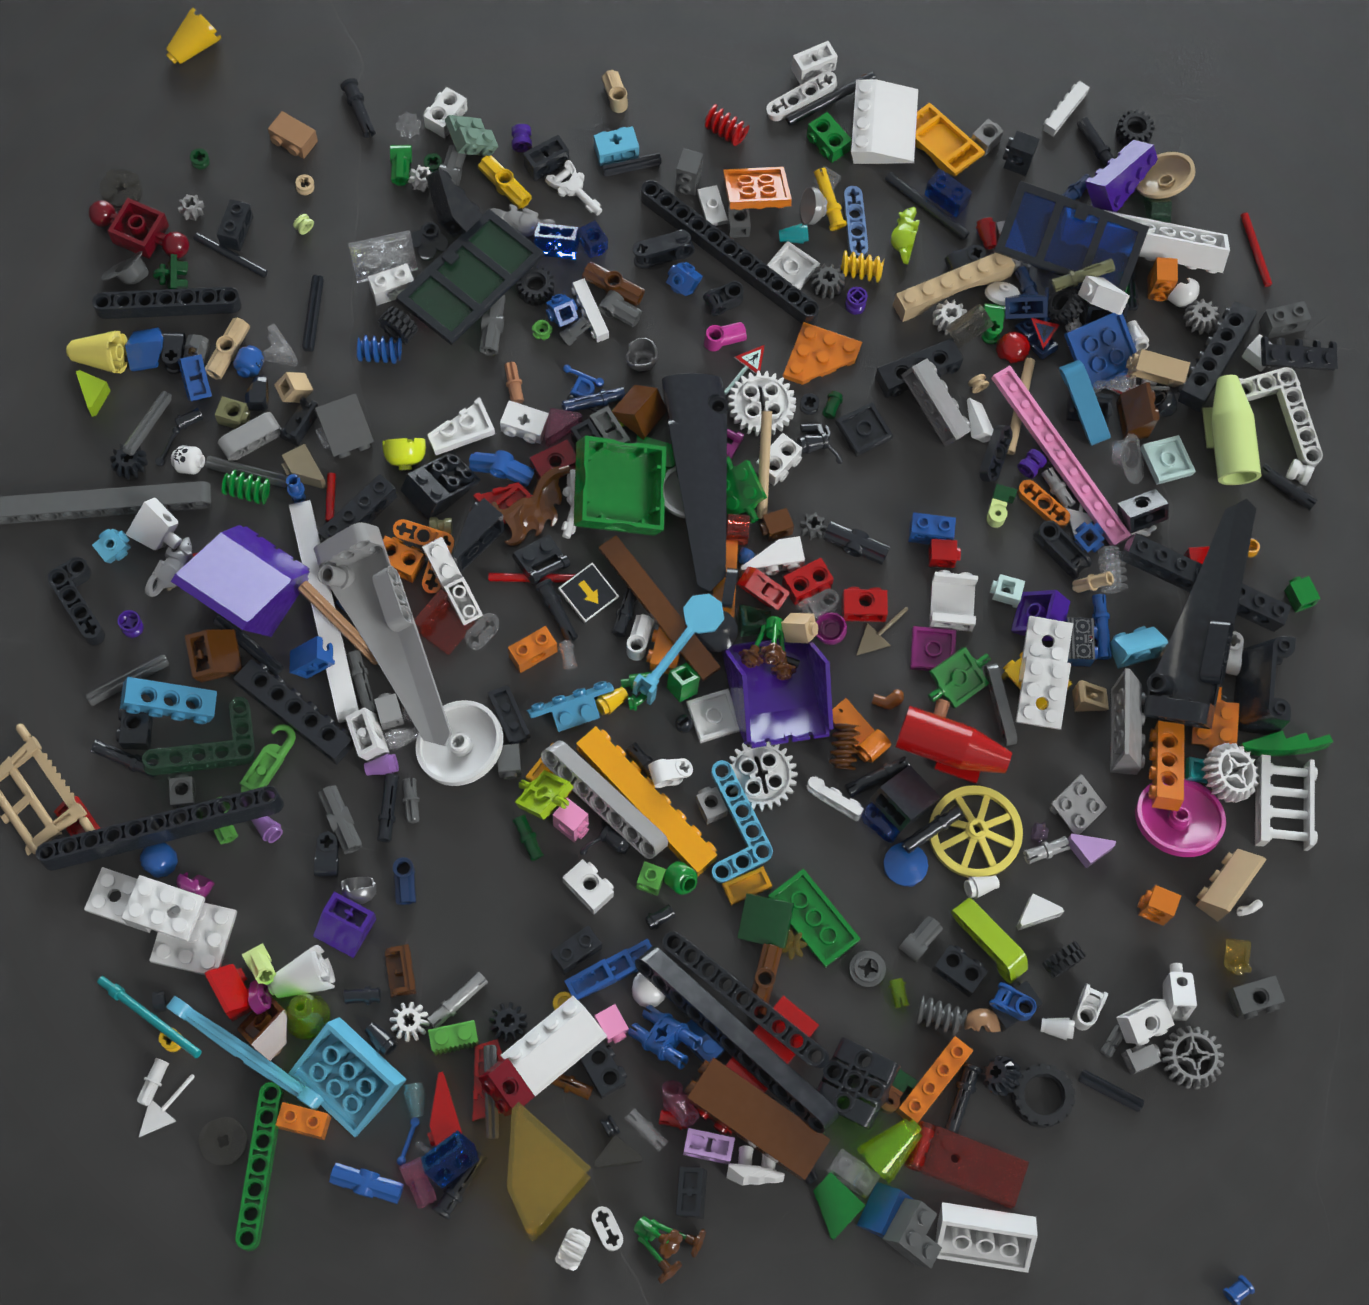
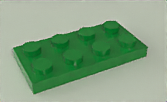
[768,868,861,968]

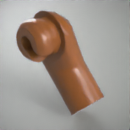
[871,689,904,710]

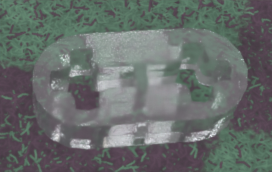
[465,613,500,650]

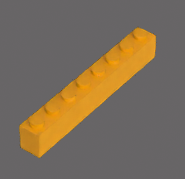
[576,726,717,876]

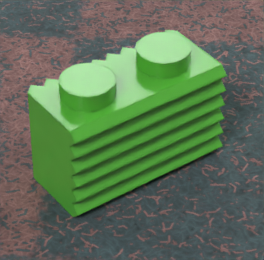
[428,1020,479,1056]

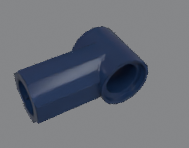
[393,857,416,905]

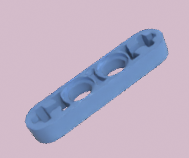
[843,186,868,259]

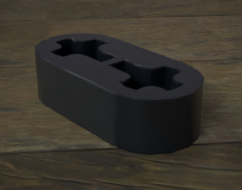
[722,567,738,609]

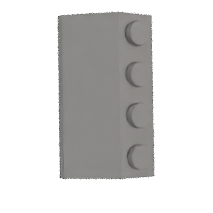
[902,358,971,447]

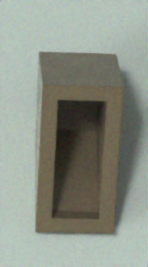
[281,444,326,489]

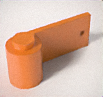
[832,698,892,763]

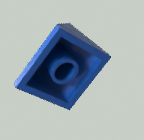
[857,1182,913,1238]

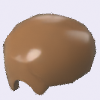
[964,1008,1001,1032]

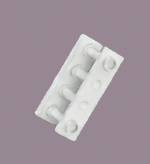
[1255,755,1318,851]

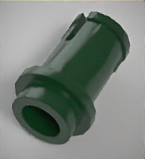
[822,391,843,419]

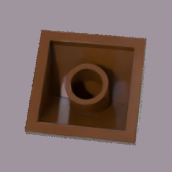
[612,385,667,440]

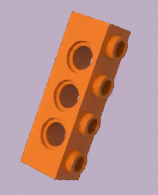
[1149,721,1184,811]
[896,1036,974,1127]

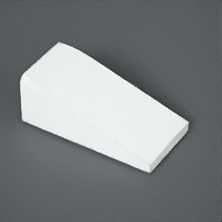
[967,398,993,443]

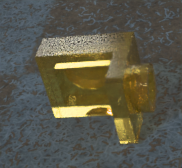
[1224,939,1252,975]

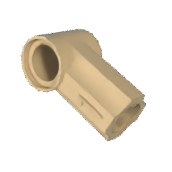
[602,70,628,113]

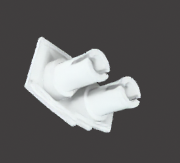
[726,1146,785,1186]

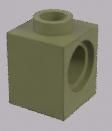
[215,396,251,429]

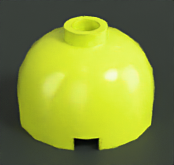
[382,438,426,470]

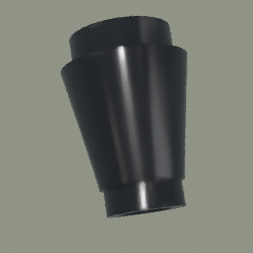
[364,1022,398,1057]

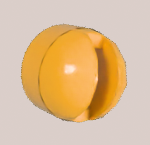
[1248,539,1260,558]

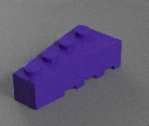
[1085,140,1158,213]

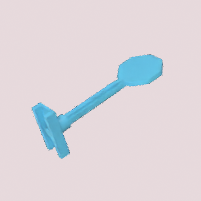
[632,594,724,705]

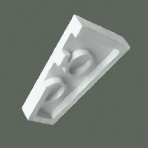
[427,397,495,455]

